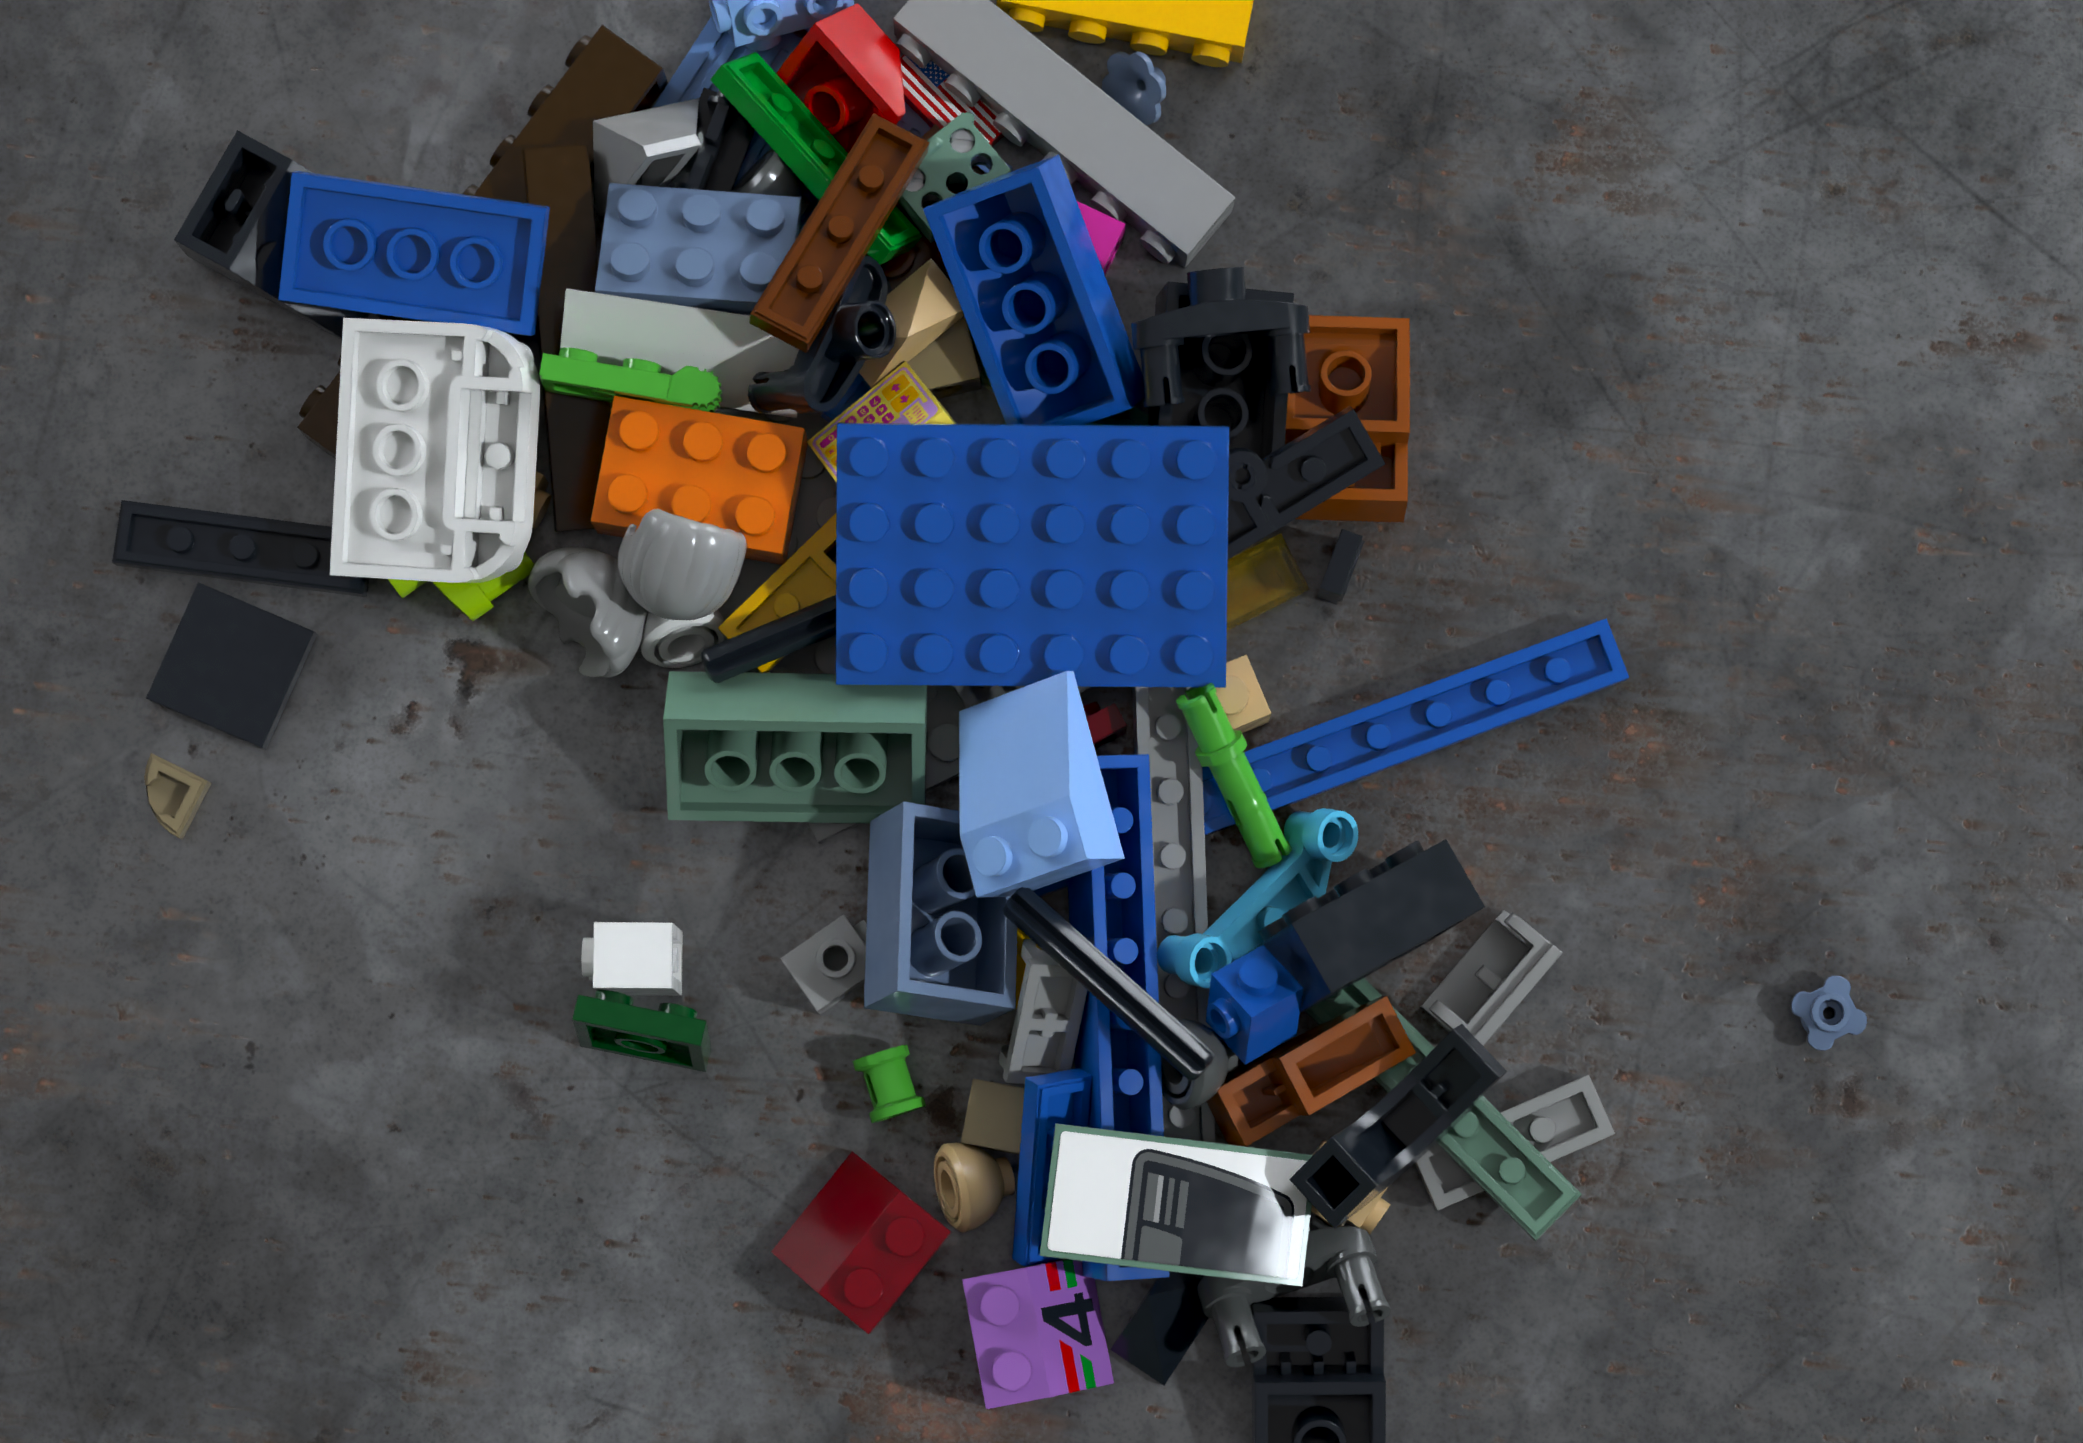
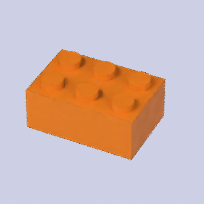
[591,396,808,565]

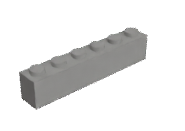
[893,0,1236,268]

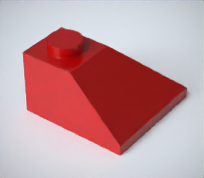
[776,3,906,153]

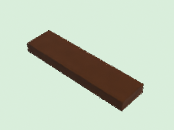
[749,113,930,353]

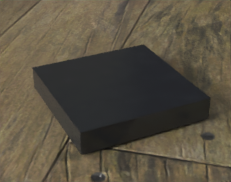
[146,582,318,750]

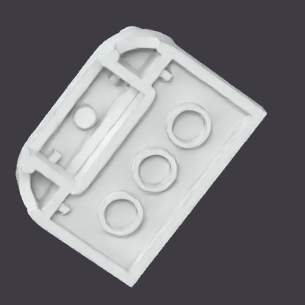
[330,318,540,583]

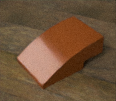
[1285,315,1410,523]

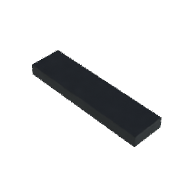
[112,500,369,597]

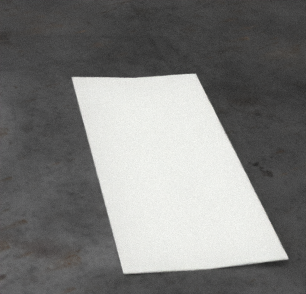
[560,288,799,418]

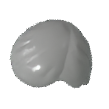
[618,509,747,620]
[528,547,649,678]

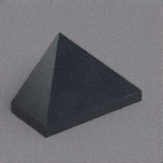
[1110,1271,1209,1386]

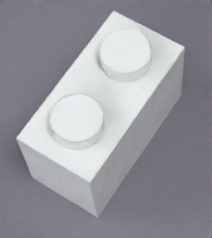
[581,922,683,996]

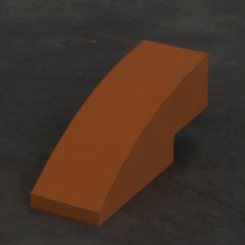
[1206,996,1416,1147]

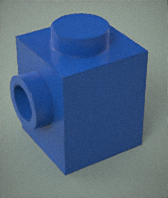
[1206,945,1303,1065]

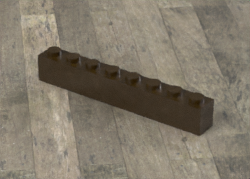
[297,25,668,459]

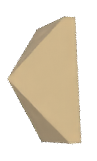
[859,259,964,388]

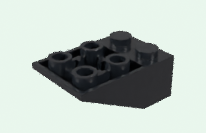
[174,130,370,340]

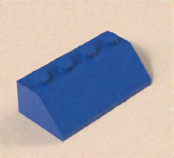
[923,154,1145,425]

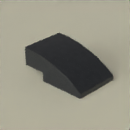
[1251,1297,1386,1443]

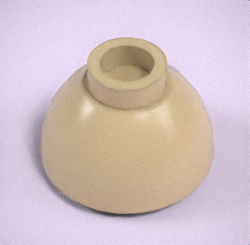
[934,1142,1015,1233]

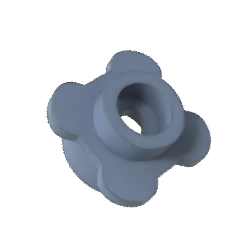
[1791,976,1867,1051]

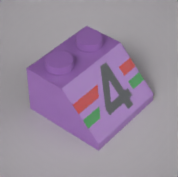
[962,1259,1114,1409]

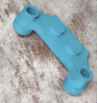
[1157,808,1358,988]

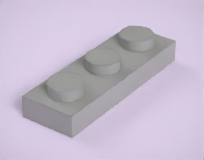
[1415,1075,1615,1211]

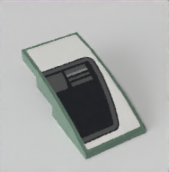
[1040,1123,1313,1286]

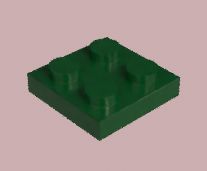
[572,990,711,1072]

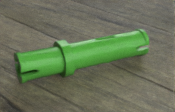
[1176,683,1292,868]

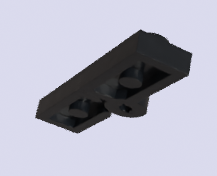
[1228,406,1385,559]

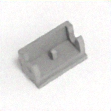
[1420,910,1563,1046]
[999,938,1088,1084]

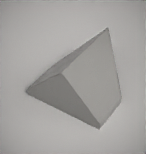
[593,98,701,217]

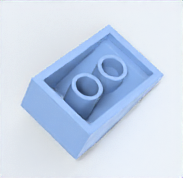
[959,671,1125,898]

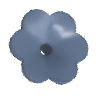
[1102,51,1167,125]

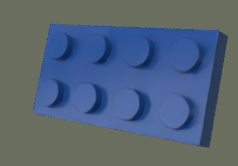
[278,171,550,336]

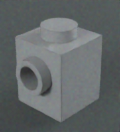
[780,914,867,1015]

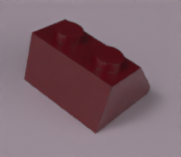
[771,1151,952,1334]

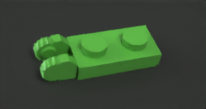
[539,347,722,413]

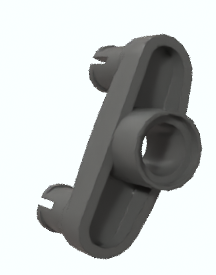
[1197,1226,1391,1368]

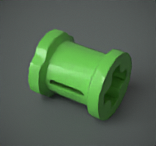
[852,1045,926,1123]

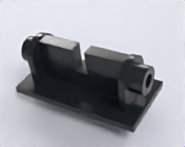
[667,88,755,192]

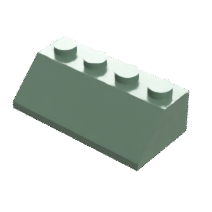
[663,671,927,824]

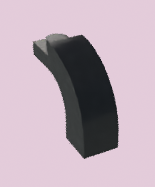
[1289,1024,1507,1228]

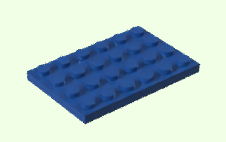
[836,423,1229,688]

